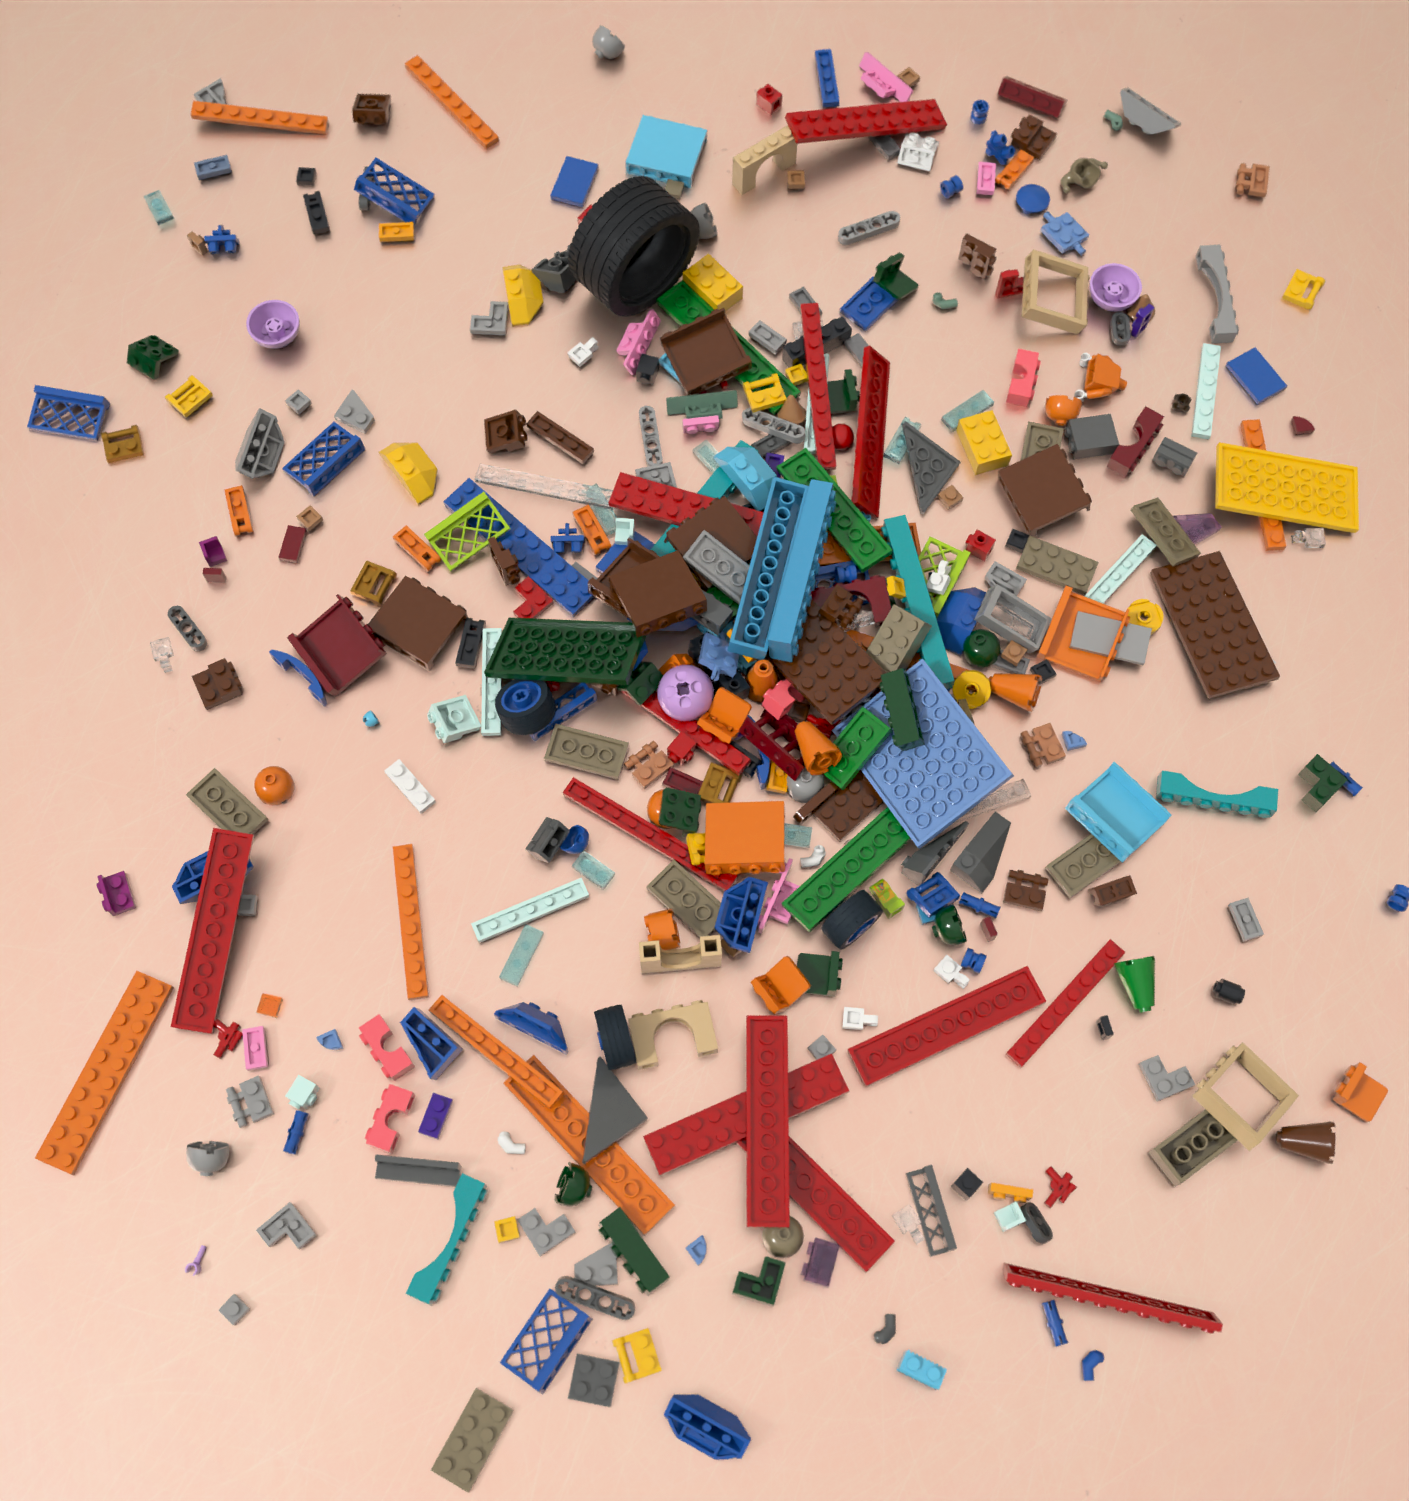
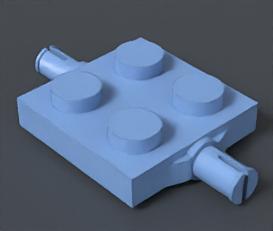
[1040,211,1089,256]
[698,631,739,681]

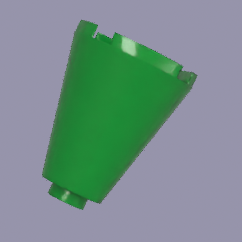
[1114,956,1155,1012]

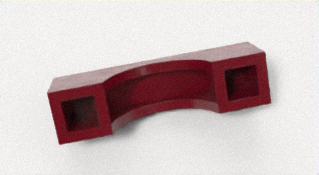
[1107,406,1164,477]

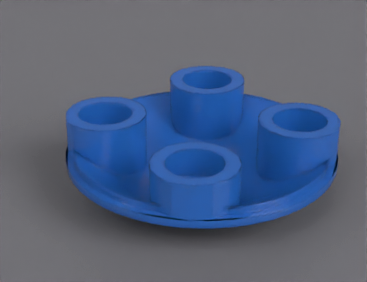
[1016,184,1050,214]

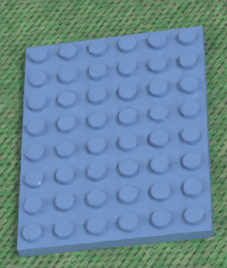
[832,659,1014,849]

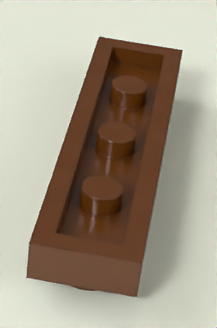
[526,411,594,464]

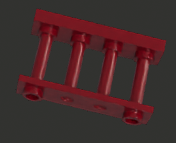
[739,709,805,781]

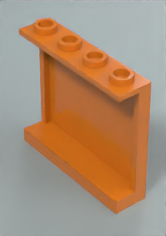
[1037,586,1131,682]
[705,801,785,875]

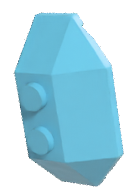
[713,447,777,511]

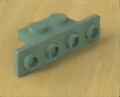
[666,390,738,419]

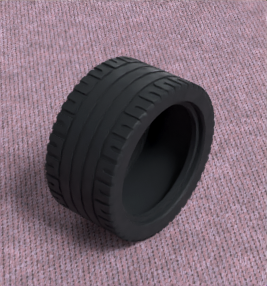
[568,176,700,317]

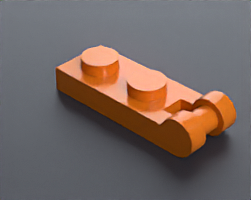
[995,149,1035,190]
[224,485,254,536]
[572,504,612,556]
[393,525,442,572]

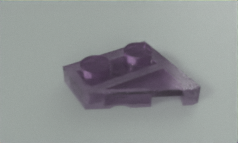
[1173,513,1222,545]

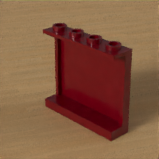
[287,594,387,697]

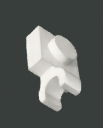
[568,337,599,367]
[926,560,951,595]
[934,955,970,989]
[843,1007,878,1030]

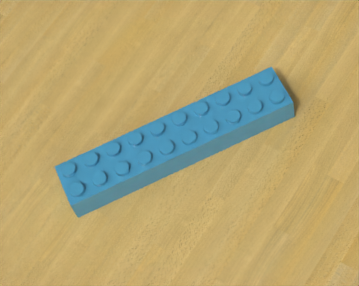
[727,477,809,660]
[768,479,836,662]

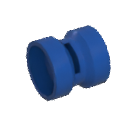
[970,100,989,124]
[940,175,963,198]
[835,564,857,583]
[1387,884,1409,912]
[961,948,987,973]

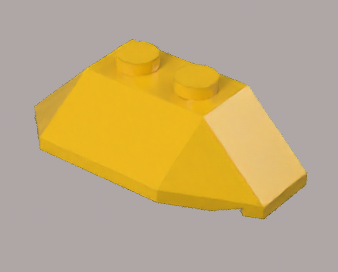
[503,264,544,326]
[379,443,438,505]

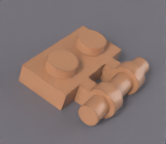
[1235,163,1270,198]
[1020,723,1066,768]
[624,741,674,789]

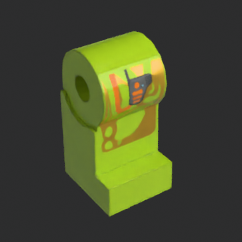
[869,879,905,919]

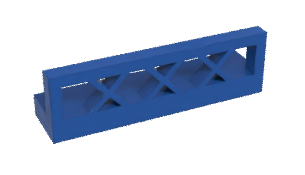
[530,683,597,741]

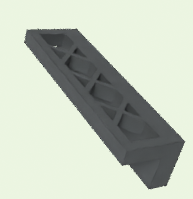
[375,1155,462,1187]
[906,1165,957,1257]

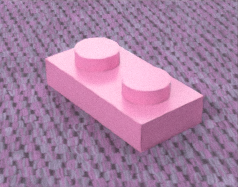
[976,162,996,195]
[683,415,719,434]
[242,1026,268,1071]

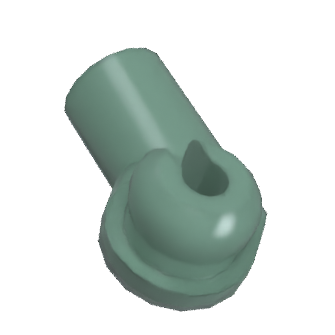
[1104,110,1123,130]
[932,292,958,309]

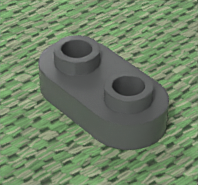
[1110,312,1131,346]
[1020,1202,1053,1244]

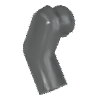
[874,1314,896,1344]

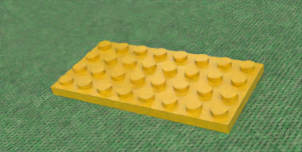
[1215,442,1359,533]

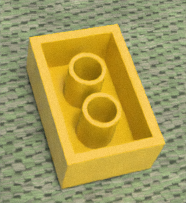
[683,253,743,311]
[956,410,1012,475]

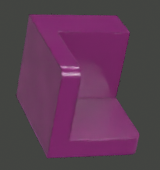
[199,536,227,567]

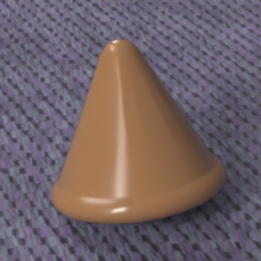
[1126,294,1155,321]
[777,395,807,425]

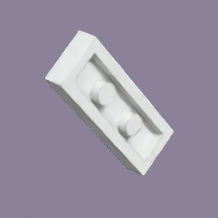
[384,759,436,814]

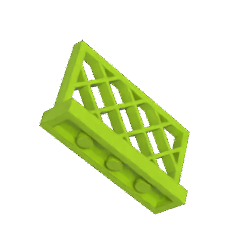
[424,492,511,572]
[897,537,971,619]

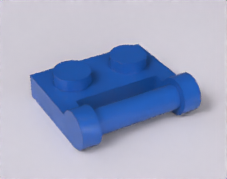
[906,872,960,918]

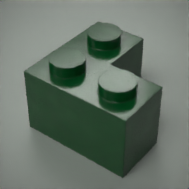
[1298,754,1348,812]
[732,1256,786,1307]

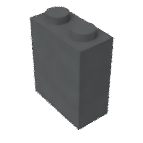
[1064,414,1119,459]

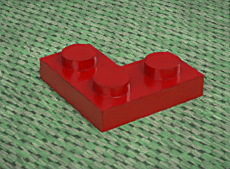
[995,269,1024,299]
[513,576,554,619]

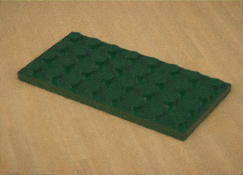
[484,617,646,685]

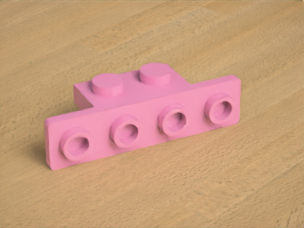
[859,52,913,102]
[616,310,661,375]
[757,858,800,934]

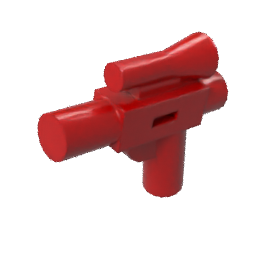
[806,714,841,740]
[213,1019,243,1058]
[1044,1166,1077,1208]

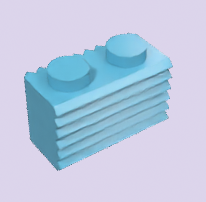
[897,1350,947,1390]

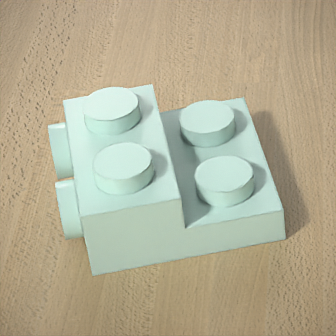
[427,695,481,743]

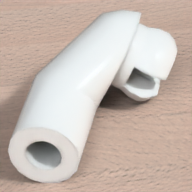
[800,845,826,868]
[498,1131,526,1154]

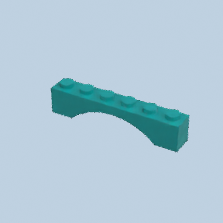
[1156,770,1278,818]
[405,1173,488,1306]

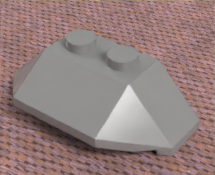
[1120,88,1182,135]
[235,408,284,479]

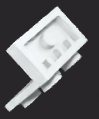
[897,133,939,171]

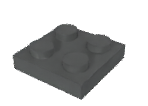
[568,1354,620,1407]

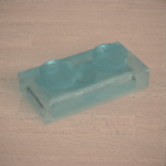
[143,190,174,225]
[572,851,615,890]

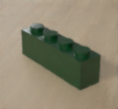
[880,668,925,751]
[598,1207,670,1296]

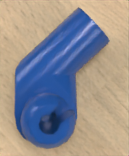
[1082,1350,1104,1381]

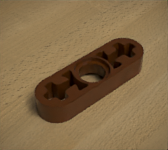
[793,781,840,825]

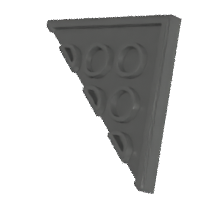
[902,421,961,515]
[582,1056,648,1164]

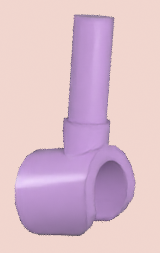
[185,1245,206,1276]

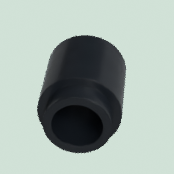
[1213,978,1245,1004]

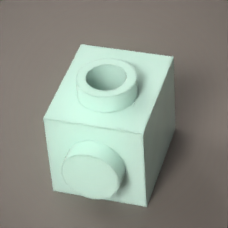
[285,1075,320,1110]

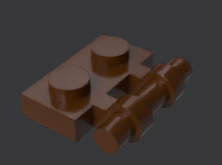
[818,585,863,628]
[1003,870,1049,911]

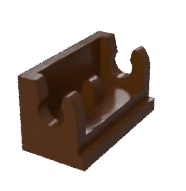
[1088,875,1137,906]

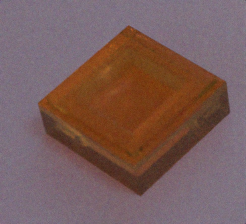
[256,993,283,1018]

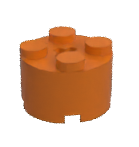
[644,908,681,950]

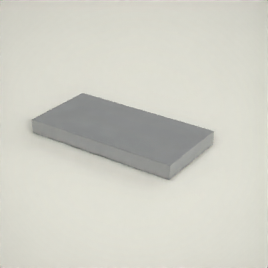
[682,530,749,605]
[1069,611,1152,665]

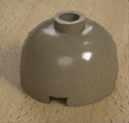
[762,1215,804,1258]

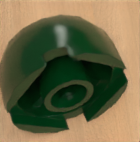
[963,629,1001,668]
[932,904,967,945]
[554,1162,592,1207]

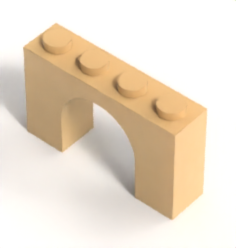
[732,125,797,195]
[639,935,722,974]
[628,1000,718,1070]

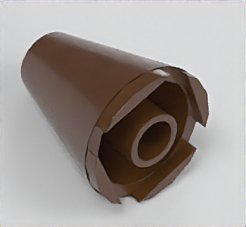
[1276,1122,1336,1164]

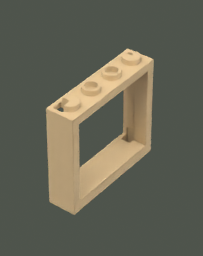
[1022,249,1089,334]
[1193,1042,1299,1151]

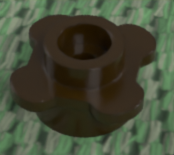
[1172,393,1191,412]

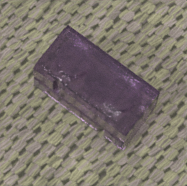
[801,1238,840,1289]

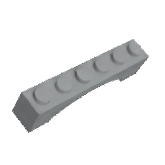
[1196,245,1239,343]

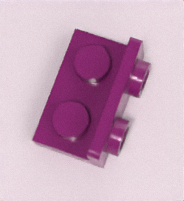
[96,871,136,916]

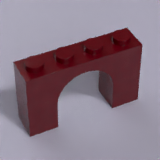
[811,575,891,627]

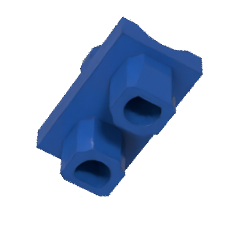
[985,130,1015,165]
[204,225,240,254]
[551,523,585,553]

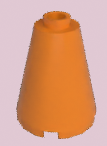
[744,660,780,703]
[989,673,1042,712]
[795,721,842,775]

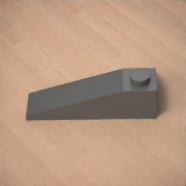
[532,245,576,293]
[950,811,1011,894]
[901,821,969,886]

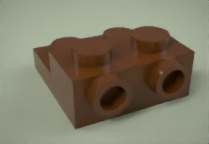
[352,93,391,125]
[1011,114,1057,160]
[958,233,997,280]
[484,409,528,453]
[488,536,520,586]
[192,658,243,710]

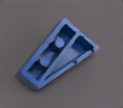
[400,1007,463,1080]

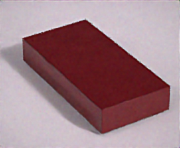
[278,525,307,563]
[662,767,703,794]

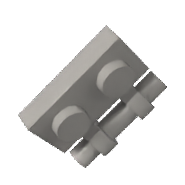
[226,1075,274,1128]

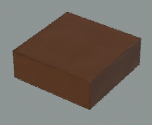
[788,701,810,723]

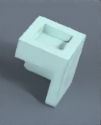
[615,518,635,545]
[994,1201,1026,1232]

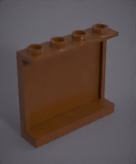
[660,308,752,395]
[998,444,1092,537]
[664,496,757,592]
[587,538,660,619]
[609,550,707,638]
[368,575,468,671]

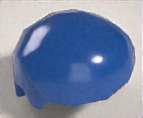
[560,825,589,854]

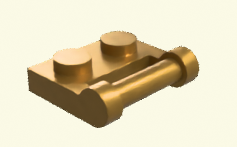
[101,425,144,463]
[350,560,397,606]
[698,762,742,803]

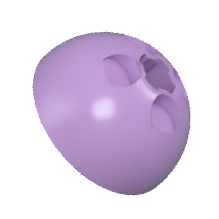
[1089,263,1142,312]
[246,300,300,349]
[657,665,714,721]

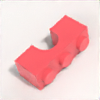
[1006,349,1041,407]
[761,679,806,720]
[359,1014,415,1081]
[365,1084,416,1154]

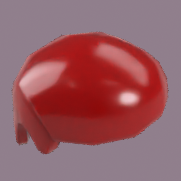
[832,424,854,451]

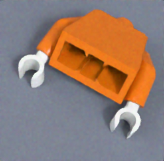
[1075,353,1127,402]

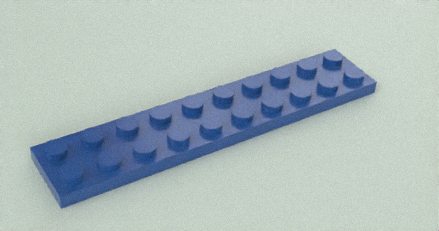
[443,478,594,617]

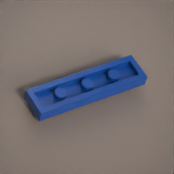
[815,49,840,107]

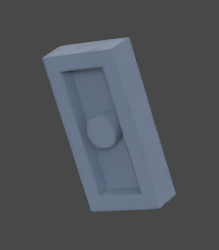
[194,155,232,180]

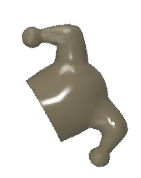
[1060,158,1108,193]

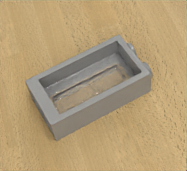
[974,584,1052,654]

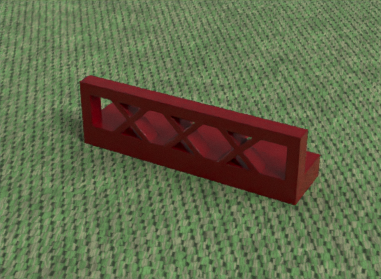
[997,76,1067,118]

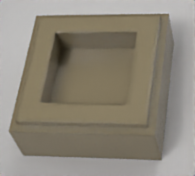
[665,179,684,200]

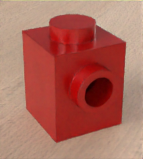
[756,84,783,115]
[965,529,996,562]
[667,731,697,765]

